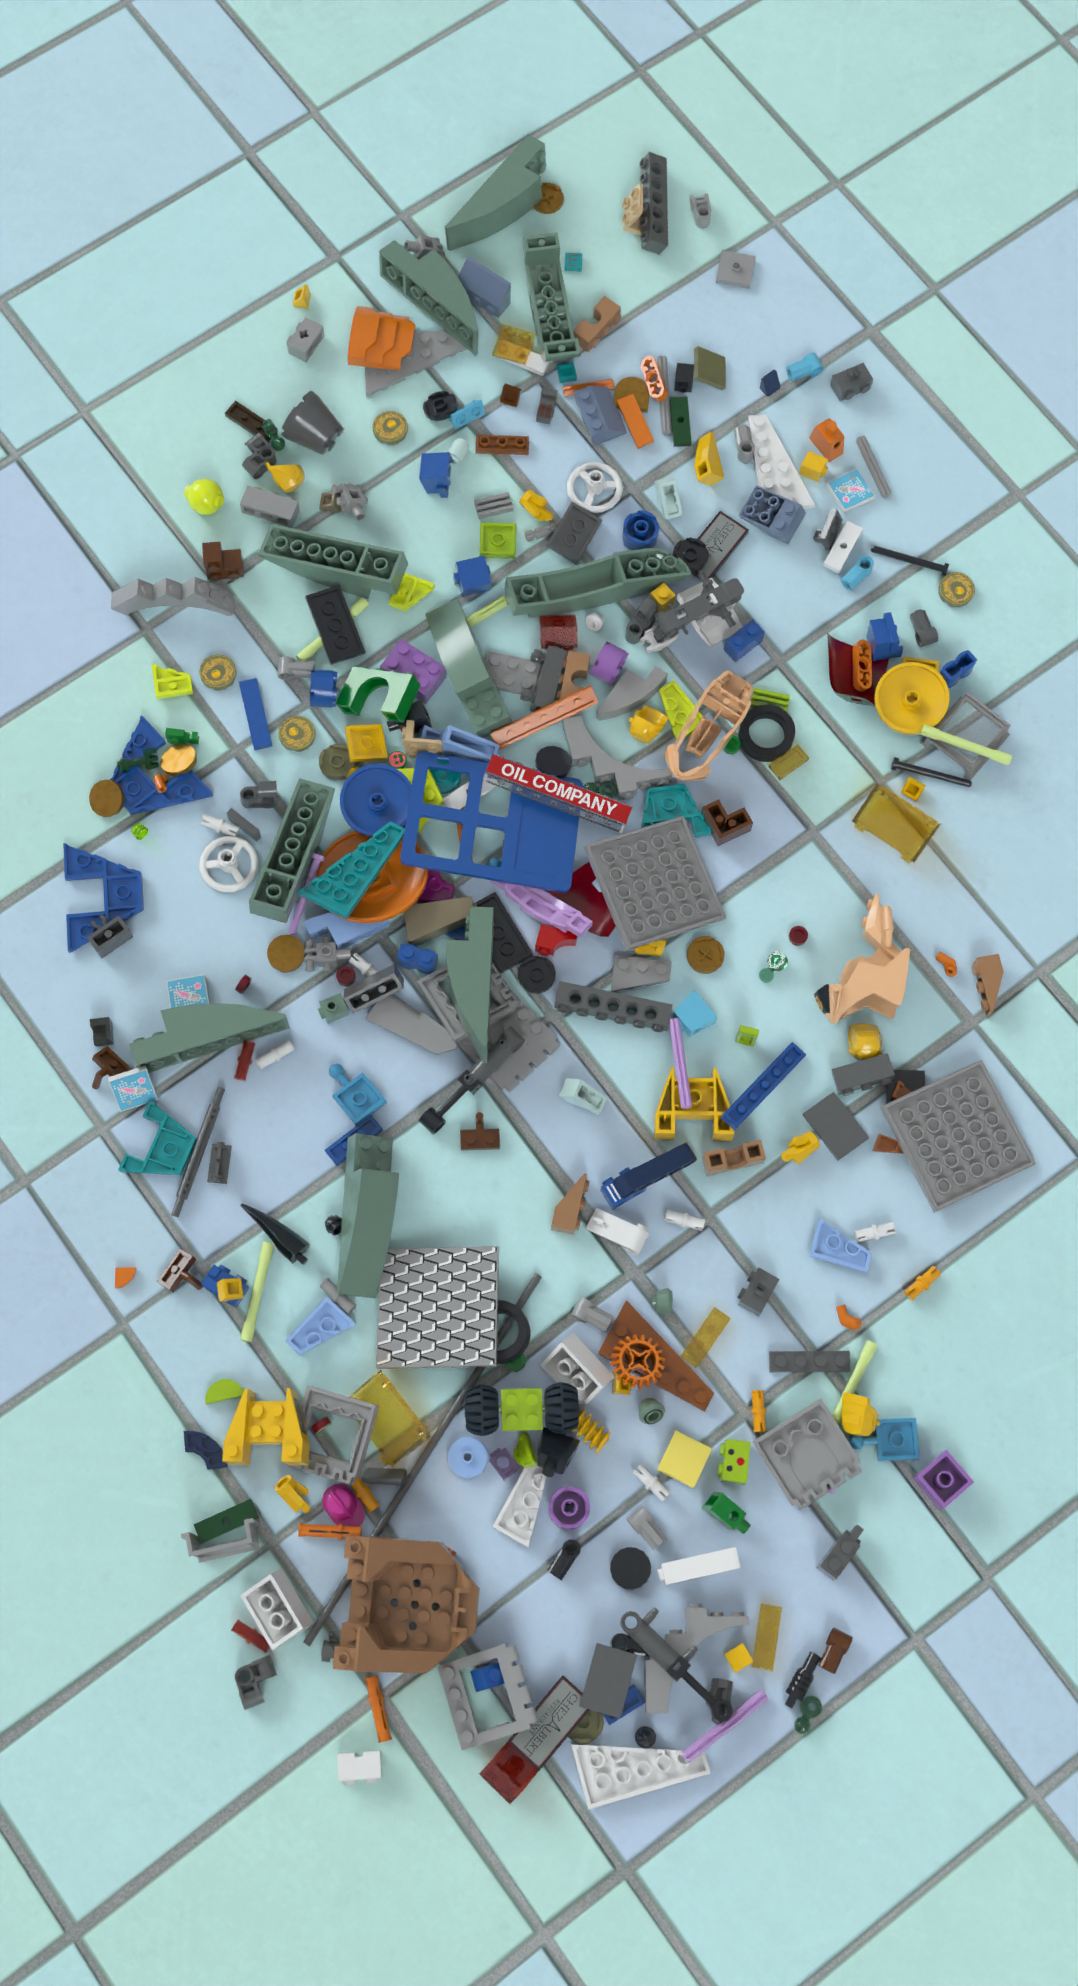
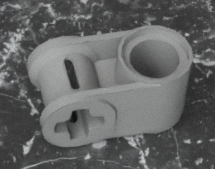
[690,193,711,228]

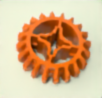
[610,1334,665,1390]

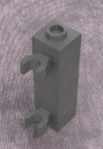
[520,645,566,712]

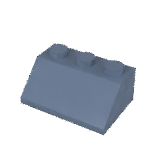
[458,257,511,318]
[574,385,627,446]

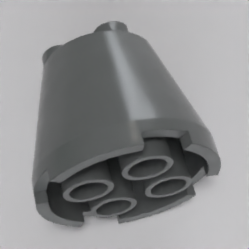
[281,391,344,455]

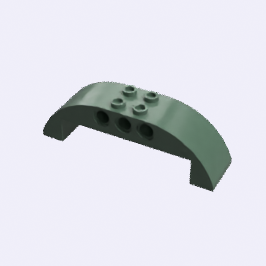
[523,233,581,362]

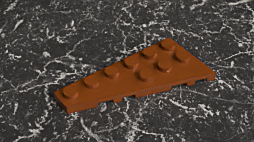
[598,1300,714,1412]

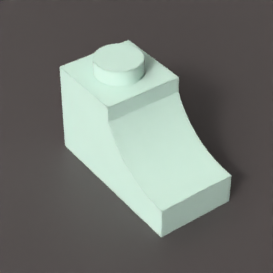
[654,477,682,519]
[559,1078,607,1115]

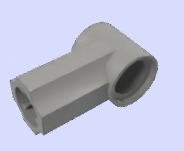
[734,424,755,463]
[278,656,315,680]
[571,1297,614,1332]
[627,1506,667,1550]

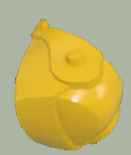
[265,462,305,494]
[629,705,669,744]
[848,1023,883,1060]
[842,1393,880,1436]

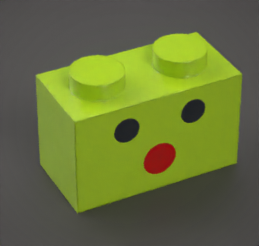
[717,1439,751,1485]

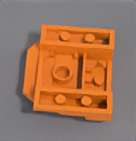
[347,306,416,370]

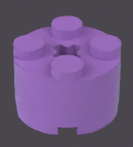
[589,641,629,685]
[548,1487,590,1530]

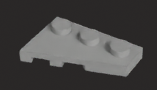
[611,955,672,992]

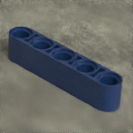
[612,1142,697,1199]

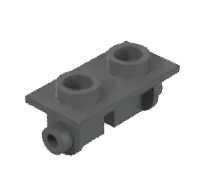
[207,1142,232,1184]

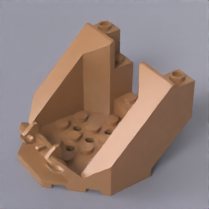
[333,1535,480,1673]

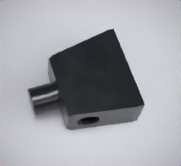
[387,700,432,733]
[536,1427,580,1477]

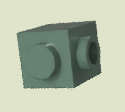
[318,993,349,1024]

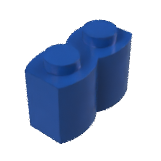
[940,650,977,689]
[397,943,438,974]

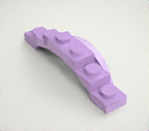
[490,880,592,938]

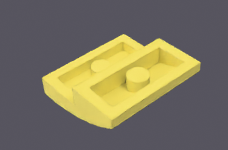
[657,1430,712,1488]

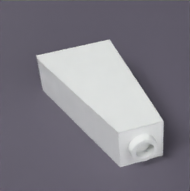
[657,1547,741,1585]

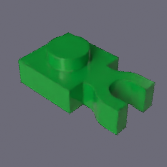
[165,728,199,745]

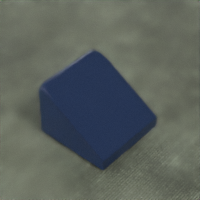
[759,370,780,397]

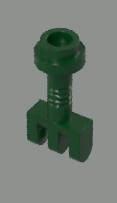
[117,748,159,773]

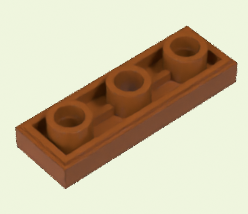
[476,435,529,455]

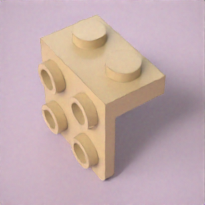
[622,183,643,236]
[402,720,443,758]

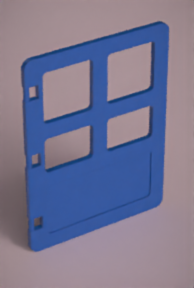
[400,751,583,893]

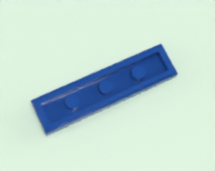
[239,678,272,750]

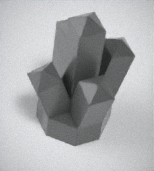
[706,1678,733,1725]

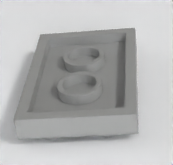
[486,651,541,695]

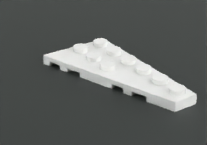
[748,414,815,509]
[571,1744,711,1810]

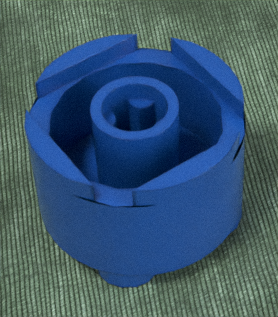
[622,510,659,550]
[310,669,337,708]

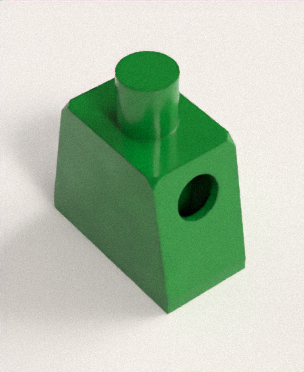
[702,1492,751,1534]

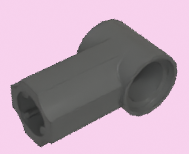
[910,609,938,647]

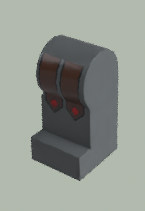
[536,387,558,425]

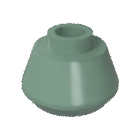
[651,1288,673,1315]
[639,1398,665,1425]

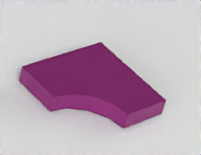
[416,870,455,903]

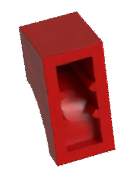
[535,924,578,956]

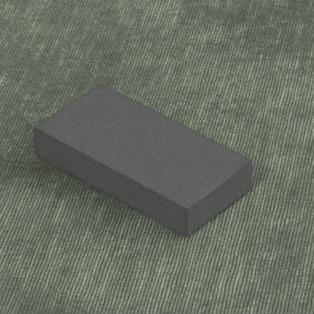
[227,809,261,842]

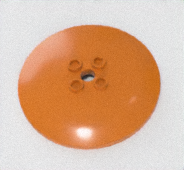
[315,831,428,923]

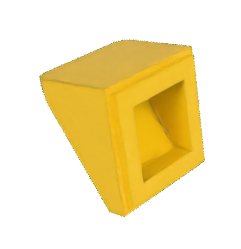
[217,1278,244,1302]
[724,1643,754,1673]

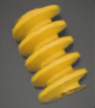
[571,1409,611,1454]

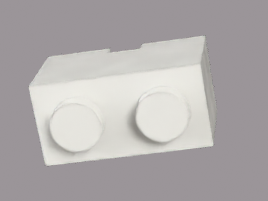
[337,1750,382,1785]

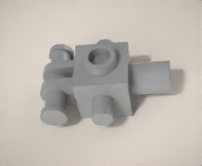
[404,234,446,261]
[331,483,368,521]
[304,937,351,972]

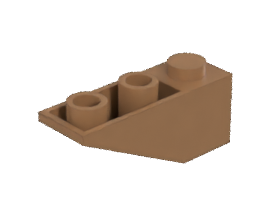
[972,954,1004,1017]
[551,1174,590,1235]

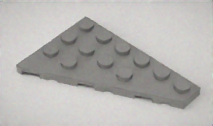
[365,331,467,397]

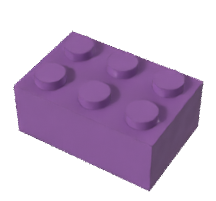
[380,639,447,704]

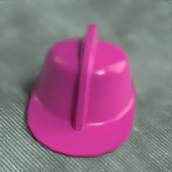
[322,1484,365,1527]

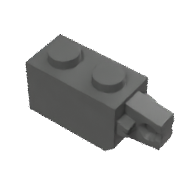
[817,1524,864,1580]

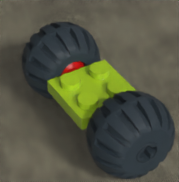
[464,1382,579,1436]

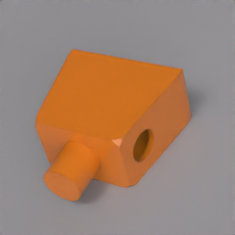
[809,418,844,462]

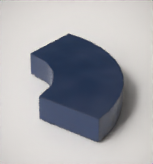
[183,1431,228,1470]

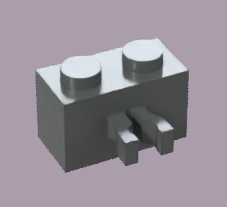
[830,362,873,401]
[87,914,133,959]
[737,1267,779,1317]

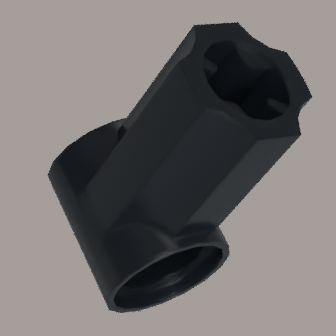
[547,1539,581,1581]
[610,1633,650,1657]

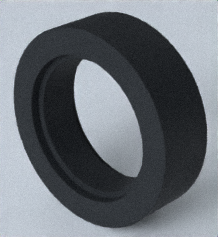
[738,704,795,762]
[497,1300,531,1364]

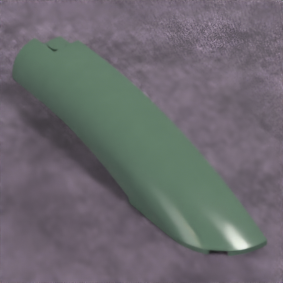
[505,548,692,618]

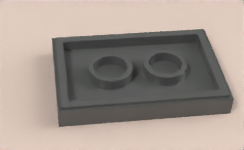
[546,502,602,565]
[802,1092,869,1161]
[579,1642,637,1718]

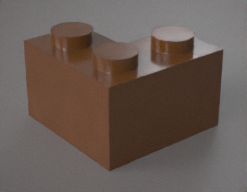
[202,541,244,581]
[701,799,753,846]

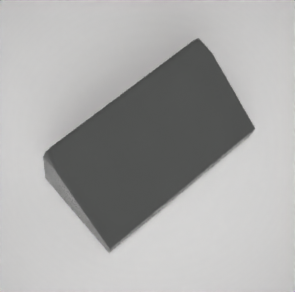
[361,1468,407,1485]

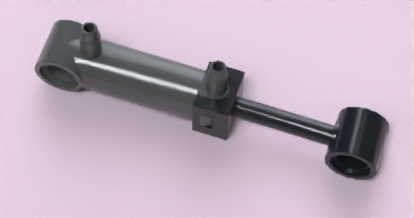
[419,1026,525,1135]
[620,1608,733,1722]

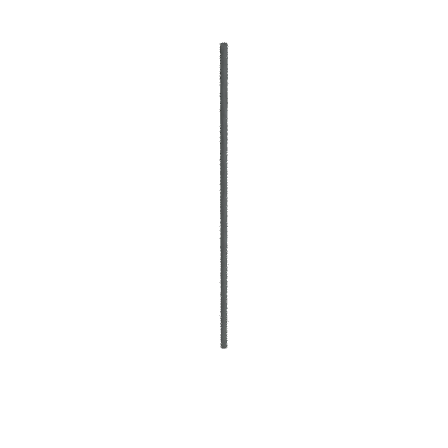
[303,1273,542,1646]

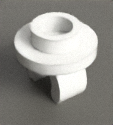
[585,612,605,631]

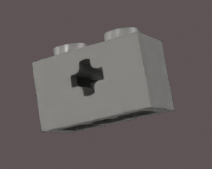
[287,317,325,363]

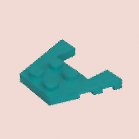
[641,784,711,838]
[118,1100,197,1175]

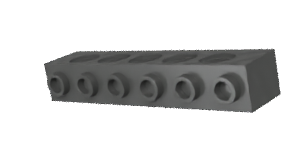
[639,152,668,255]
[554,981,673,1032]

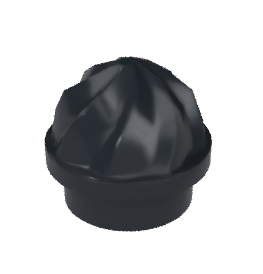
[325,1215,342,1236]
[635,1726,656,1748]

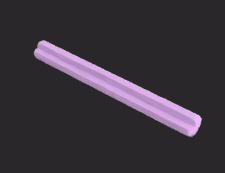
[669,1018,692,1109]
[681,1690,768,1763]

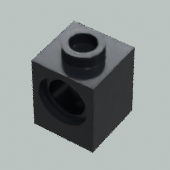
[674,363,694,393]

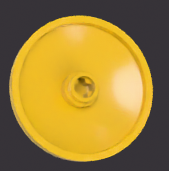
[875,662,950,735]

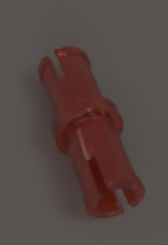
[234,1040,256,1081]
[231,1619,270,1653]

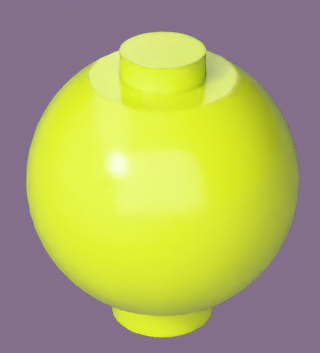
[184,478,224,515]

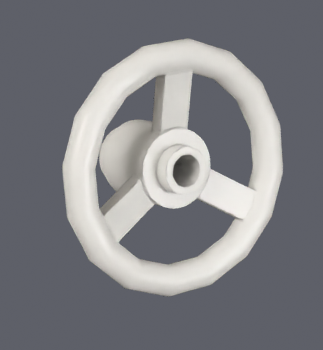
[567,462,623,513]
[199,836,259,892]

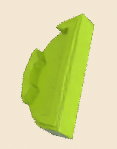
[205,1379,244,1405]
[513,1431,538,1468]

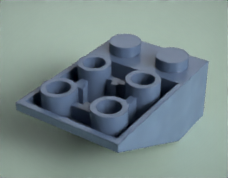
[738,485,806,544]

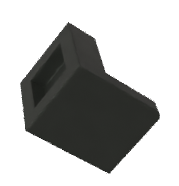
[90,1017,114,1046]

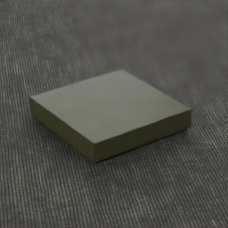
[694,346,726,390]

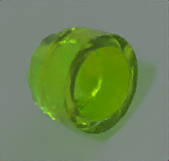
[131,823,148,840]

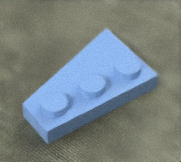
[809,1218,872,1273]
[285,1297,356,1355]

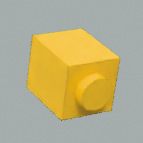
[799,451,829,482]
[650,583,676,613]

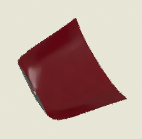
[827,632,889,706]
[550,862,616,937]

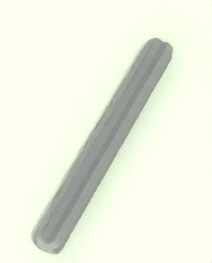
[657,356,672,436]

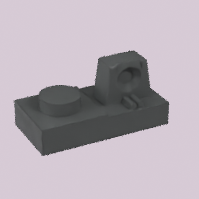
[813,509,843,549]

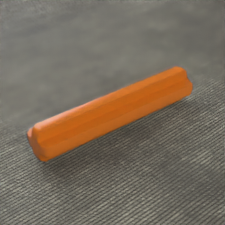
[563,379,614,397]

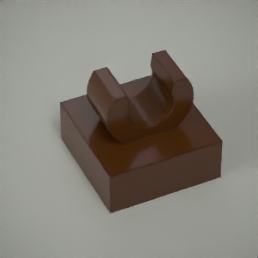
[500,383,522,407]

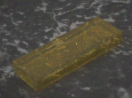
[680,1307,731,1368]
[752,1603,782,1671]

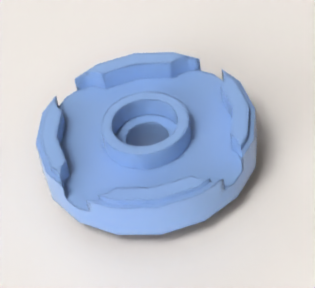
[447,1437,488,1479]

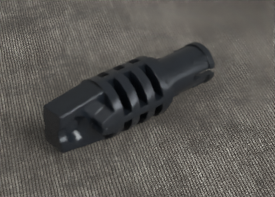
[785,1651,821,1709]

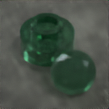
[261,418,285,451]
[583,781,617,799]
[759,951,788,983]
[794,1696,822,1734]

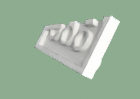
[492,1455,546,1547]

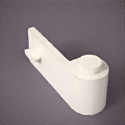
[585,1208,650,1256]

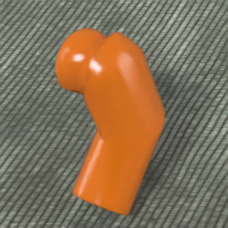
[154,774,168,793]
[936,951,957,977]
[836,1305,862,1330]

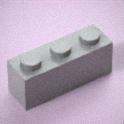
[240,486,299,528]

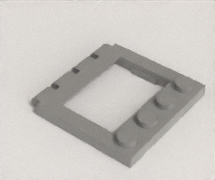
[417,963,520,1043]
[289,1385,380,1486]
[437,1643,539,1750]

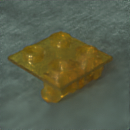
[492,325,536,365]

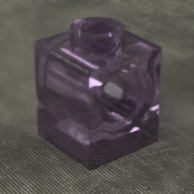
[489,1448,520,1481]

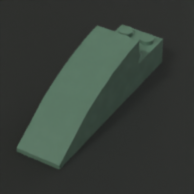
[445,134,546,251]
[379,240,479,356]
[258,524,408,598]
[425,598,513,738]
[249,778,335,923]
[445,907,494,1063]
[129,1003,290,1073]
[337,1133,399,1298]

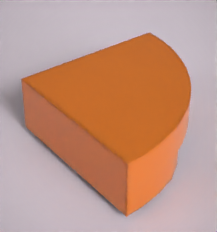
[115,1267,137,1289]

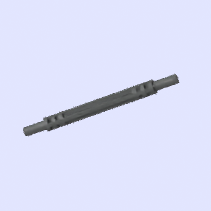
[171,1087,225,1218]

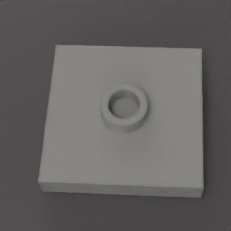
[716,250,756,289]

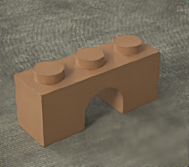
[573,296,621,352]
[556,651,590,701]
[702,1140,766,1176]

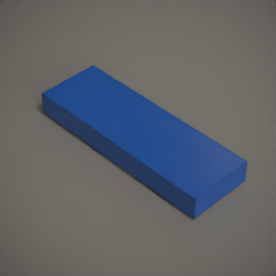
[325,1115,383,1166]

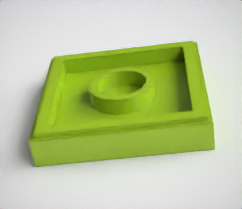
[479,522,516,558]

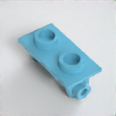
[448,400,485,430]

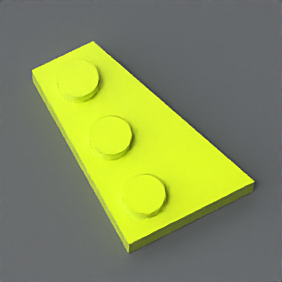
[658,680,703,740]

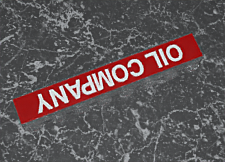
[483,754,633,834]

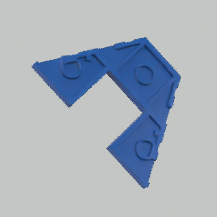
[110,715,213,815]
[63,843,144,953]

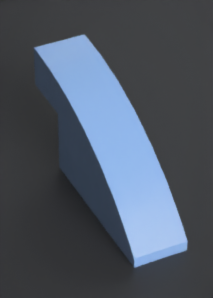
[417,725,500,762]
[303,913,390,948]

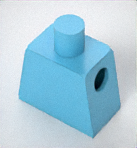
[669,990,718,1037]

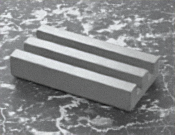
[474,492,513,519]

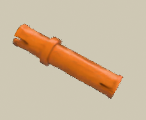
[298,1523,362,1541]
[364,1675,392,1743]

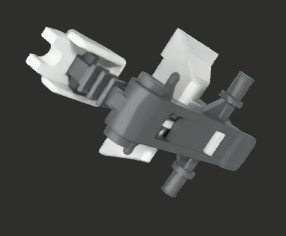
[640,572,744,653]

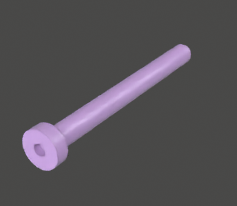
[288,853,325,935]

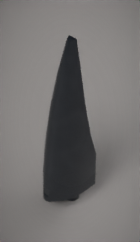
[241,1203,310,1265]

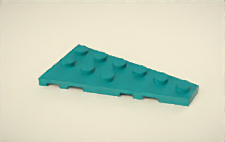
[297,821,405,920]

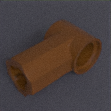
[818,1627,853,1674]

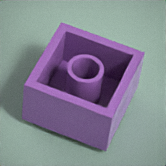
[912,1450,974,1510]

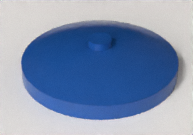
[340,764,412,838]

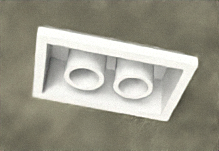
[540,1333,615,1410]
[240,1569,314,1650]

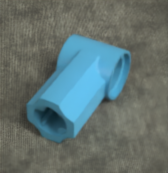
[786,353,824,381]
[841,556,874,591]

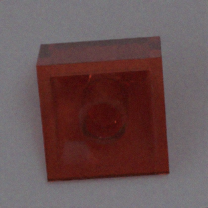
[539,615,578,650]
[479,1738,538,1804]

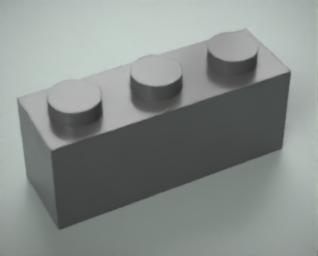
[343,964,404,1014]
[831,1053,895,1096]

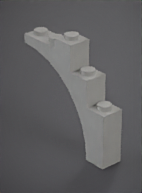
[111,577,234,616]
[563,716,672,800]
[644,1603,749,1713]

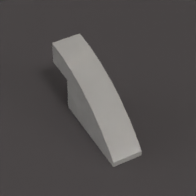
[597,666,668,721]

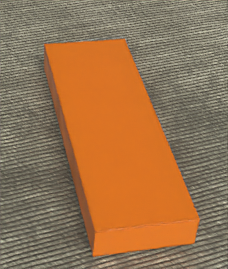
[617,394,654,449]

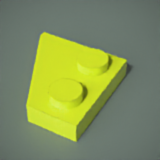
[389,573,435,612]
[152,664,193,699]

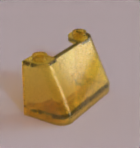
[852,783,942,863]
[349,1369,431,1468]

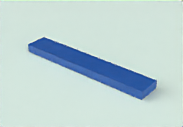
[720,1042,806,1131]

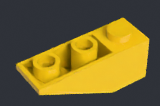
[694,431,725,486]

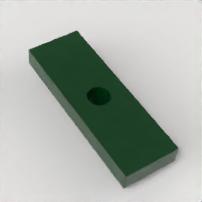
[670,396,692,447]
[193,1499,259,1544]

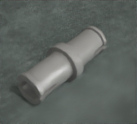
[320,1278,357,1314]

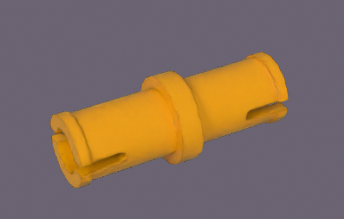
[904,1266,941,1301]
[751,1390,767,1432]
[352,1477,380,1513]

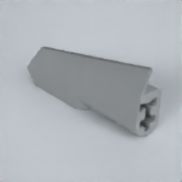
[367,994,456,1055]

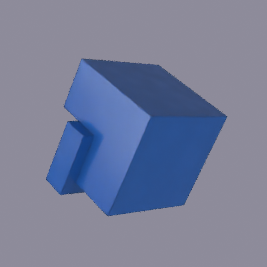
[419,452,453,498]
[453,556,491,597]
[866,612,903,661]

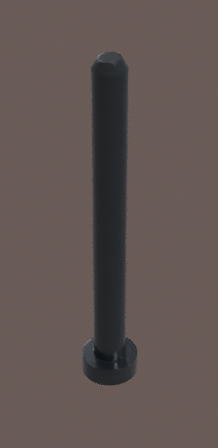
[870,545,949,576]
[891,757,972,787]

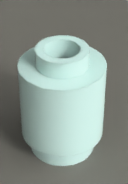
[448,438,469,466]

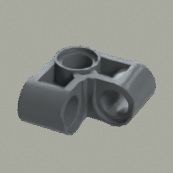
[242,433,277,479]
[625,598,658,644]
[240,781,277,808]
[235,1655,277,1710]

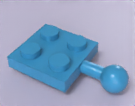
[329,1064,387,1126]
[848,1418,919,1461]

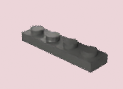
[769,1351,851,1373]

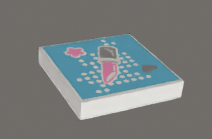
[826,468,875,513]
[166,974,209,1008]
[108,1065,158,1112]

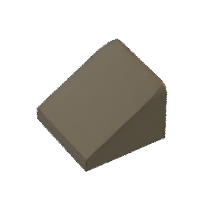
[319,491,342,512]

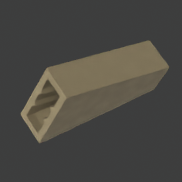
[404,896,477,946]

